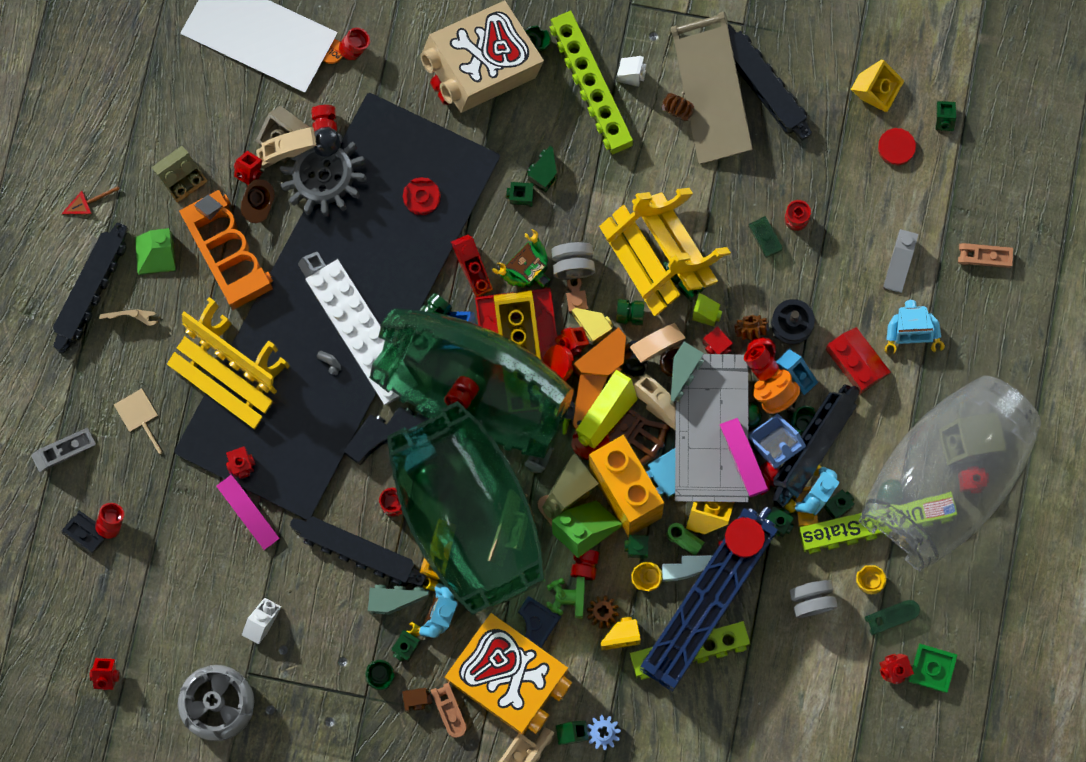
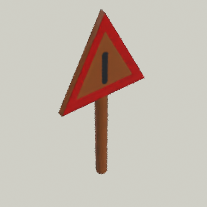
[62,186,120,215]

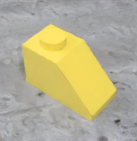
[572,308,613,345]

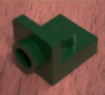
[935,101,956,131]

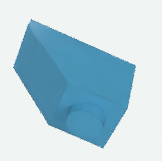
[776,349,818,395]

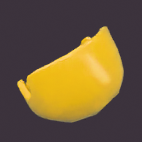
[631,562,663,591]
[856,565,887,595]

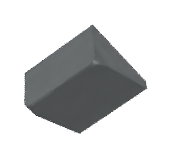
[194,195,223,220]
[298,252,326,278]

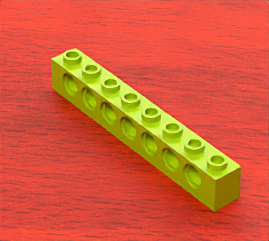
[549,11,633,155]

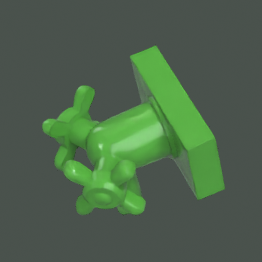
[546,577,585,619]

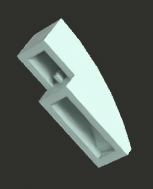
[662,555,713,582]

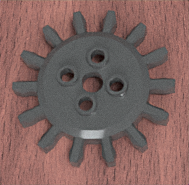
[280,133,367,217]

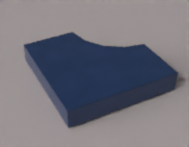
[518,596,561,648]

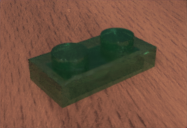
[748,216,783,258]

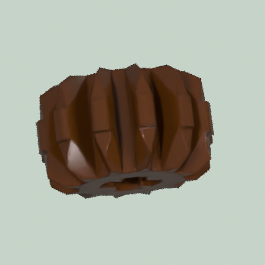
[662,93,694,121]
[587,595,620,629]

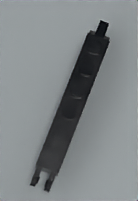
[728,24,812,141]
[53,222,128,353]
[772,384,860,507]
[290,517,426,587]

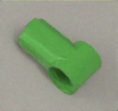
[666,523,705,556]

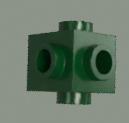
[767,506,794,538]

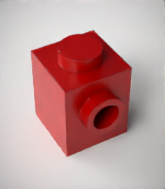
[702,326,733,354]

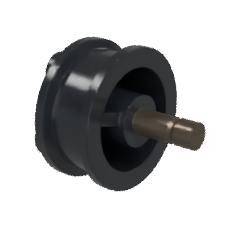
[771,299,815,344]

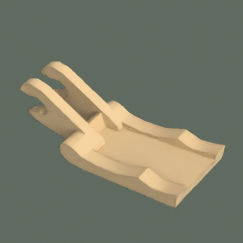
[99,309,158,326]

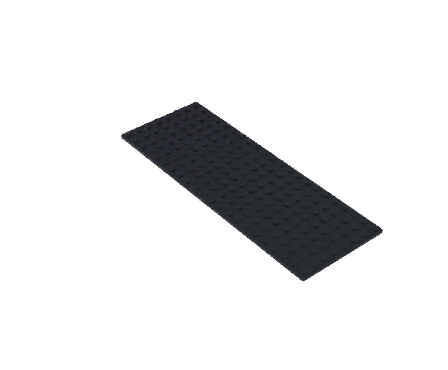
[174,93,500,520]

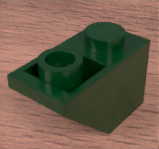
[527,146,557,193]

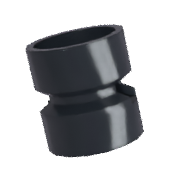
[623,340,648,377]

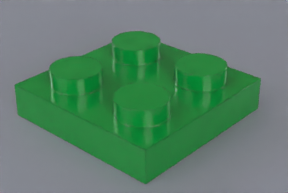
[908,643,957,693]

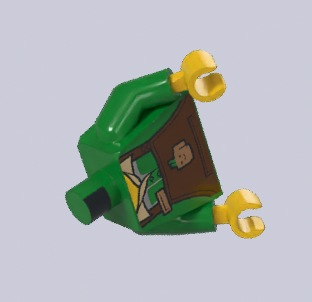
[492,229,551,288]

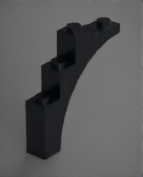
[343,399,472,466]

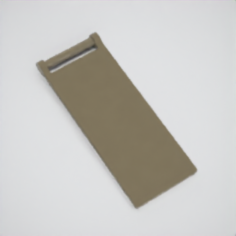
[671,11,753,164]

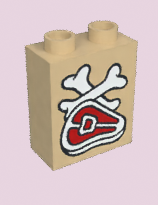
[421,0,544,113]

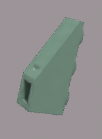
[670,341,705,405]
[368,585,429,615]

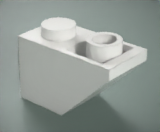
[617,56,646,87]
[242,598,281,644]

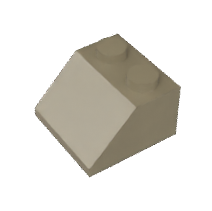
[256,106,309,163]

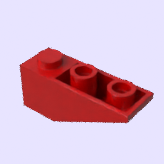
[451,235,493,297]

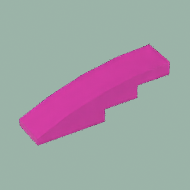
[720,418,768,497]
[216,474,280,550]

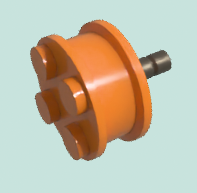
[754,368,800,416]

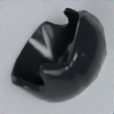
[313,127,341,157]

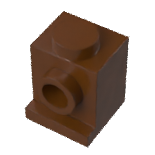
[402,688,433,713]

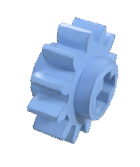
[587,715,621,751]

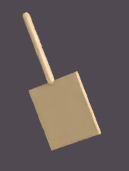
[114,388,162,454]

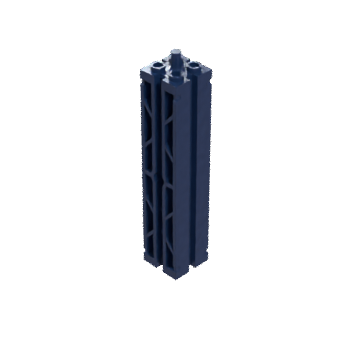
[640,507,778,692]

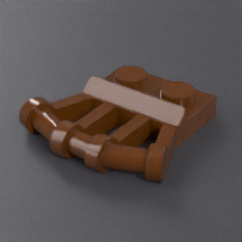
[608,409,670,466]

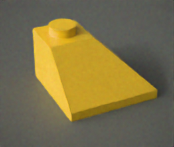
[851,60,904,112]
[686,501,734,534]
[601,617,641,651]

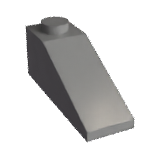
[883,229,919,293]
[31,428,96,472]

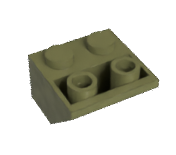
[151,146,207,203]

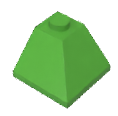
[135,228,176,275]

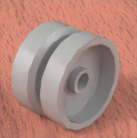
[552,242,595,279]
[789,580,838,618]

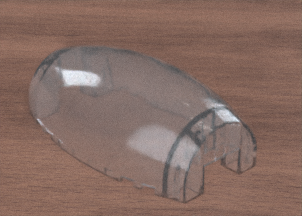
[858,376,1041,572]

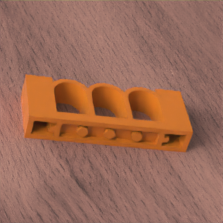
[179,190,273,310]

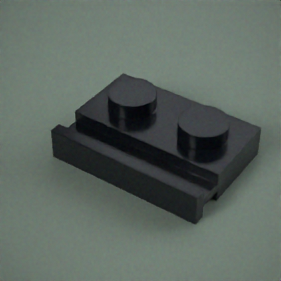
[61,510,106,555]

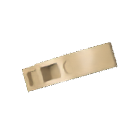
[256,127,316,169]
[623,372,676,430]

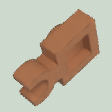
[566,278,588,313]

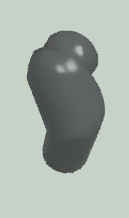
[317,351,341,376]

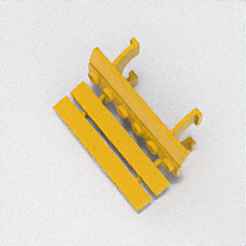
[599,188,731,316]
[167,297,290,430]

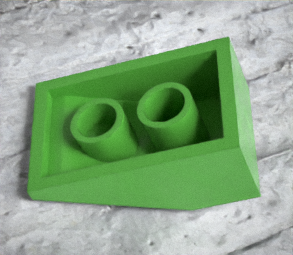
[552,500,622,558]

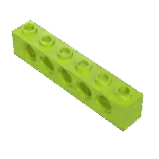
[630,621,750,680]

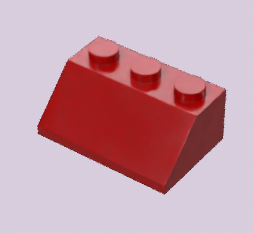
[825,327,891,395]

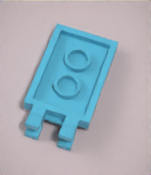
[646,448,675,498]

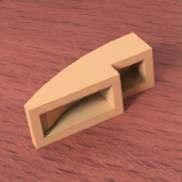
[630,323,685,362]

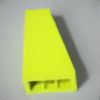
[576,370,638,449]

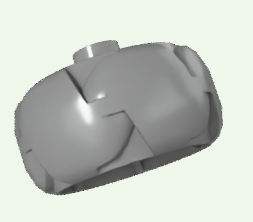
[178,665,254,741]

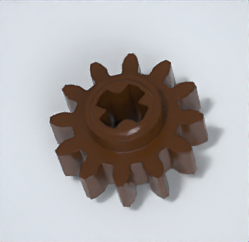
[734,315,769,340]

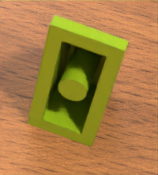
[692,293,722,326]

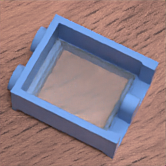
[748,414,806,469]

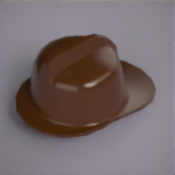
[241,179,274,224]

